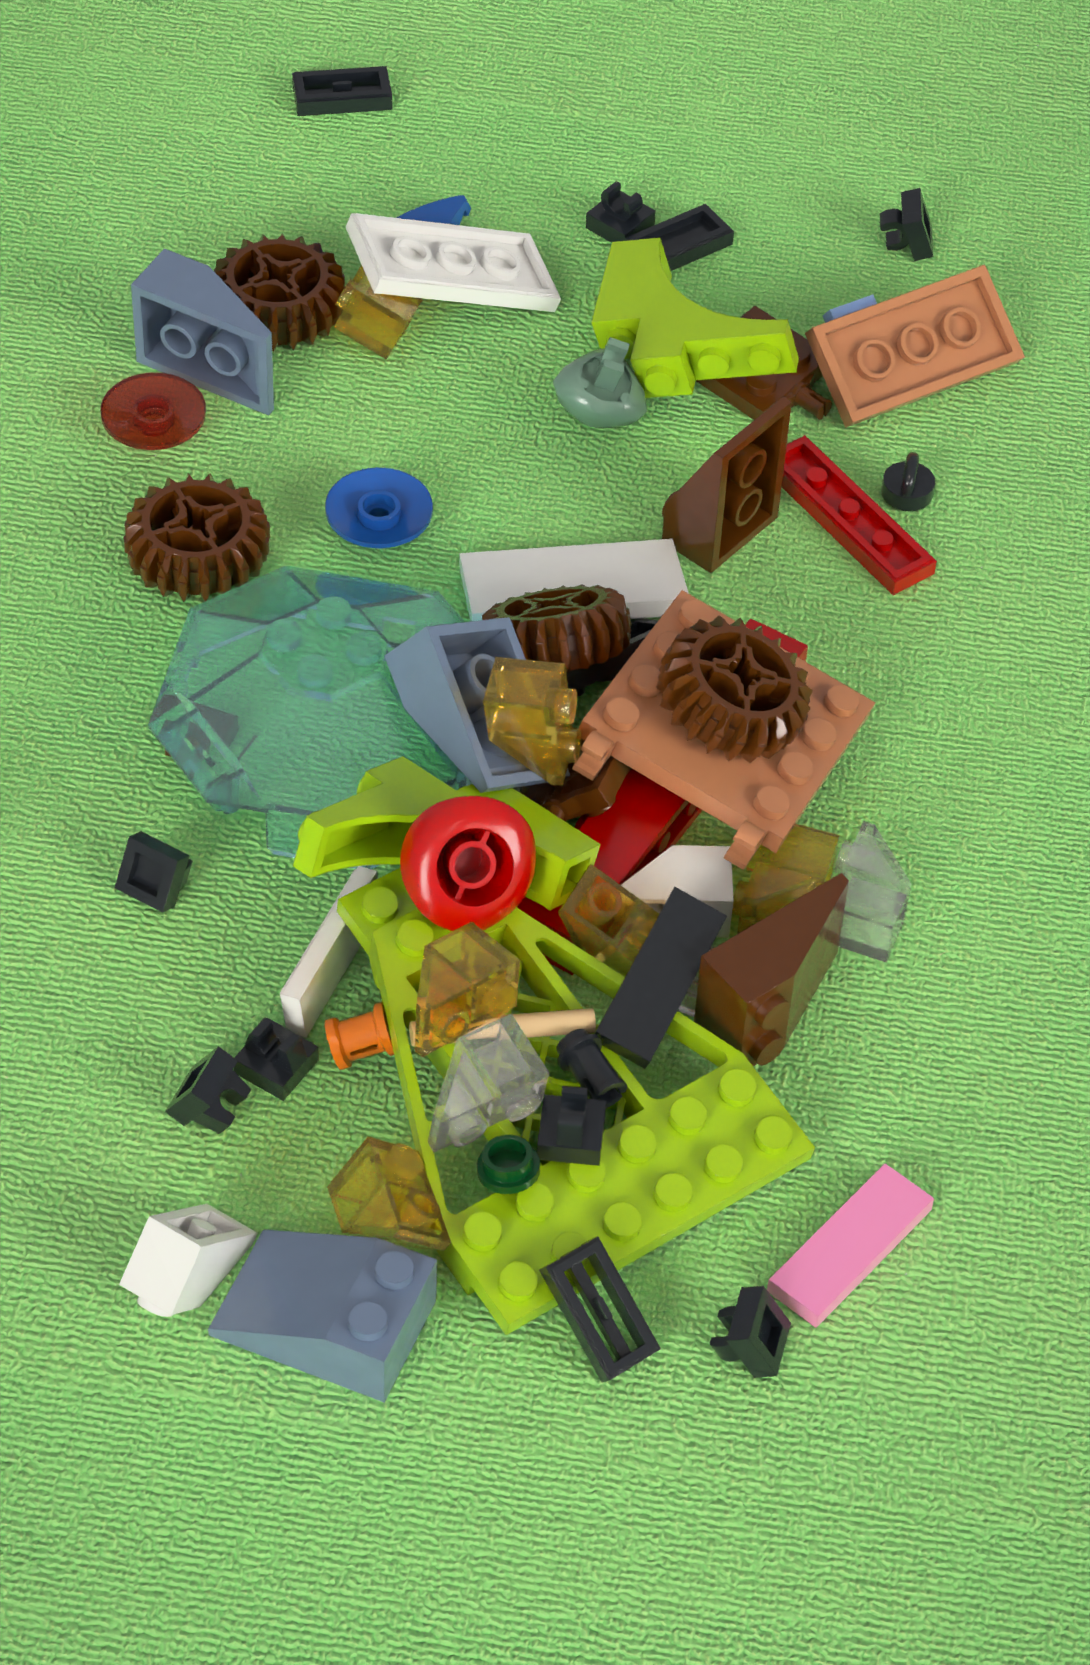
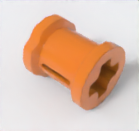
[325,1002,394,1070]

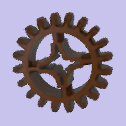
[214,233,347,352]
[123,473,270,602]
[482,584,632,676]
[656,616,813,763]

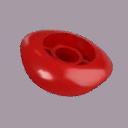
[400,796,536,933]

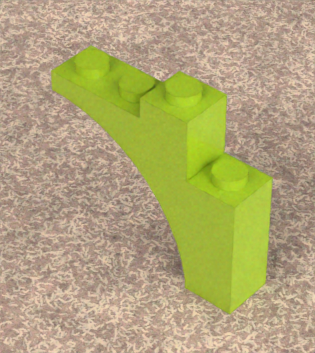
[591,238,799,398]
[293,756,601,910]

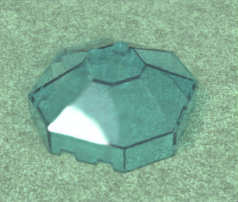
[148,565,472,869]

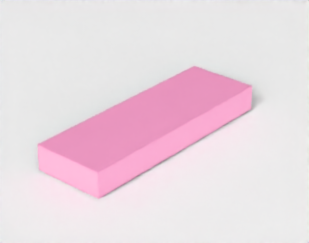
[767,1163,934,1328]

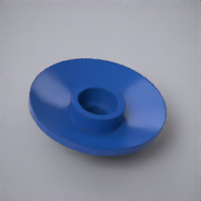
[325,467,433,548]

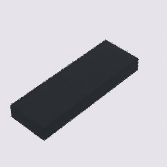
[594,887,727,1069]

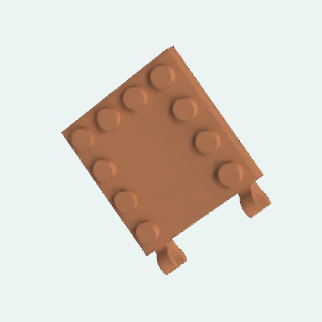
[572,590,876,870]

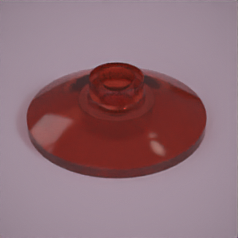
[100,373,206,450]

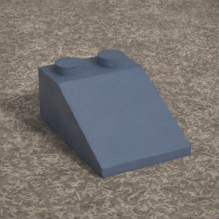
[131,248,274,416]
[384,617,570,793]
[208,1230,437,1403]

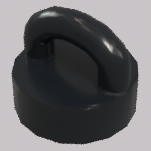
[881,452,935,511]

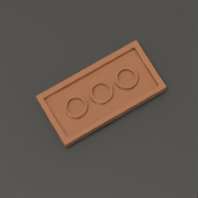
[805,264,1025,428]

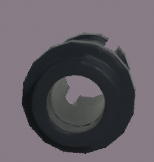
[556,1029,627,1108]

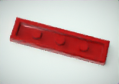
[782,435,937,595]

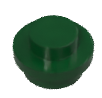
[477,1135,540,1194]

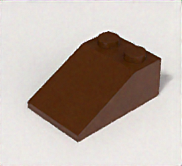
[662,397,792,573]
[694,873,849,1066]

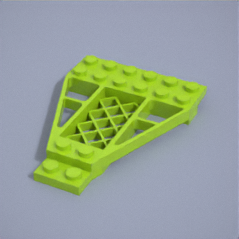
[337,868,815,1335]

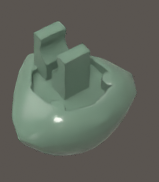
[553,337,647,428]

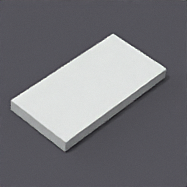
[346,213,561,312]
[459,539,689,621]

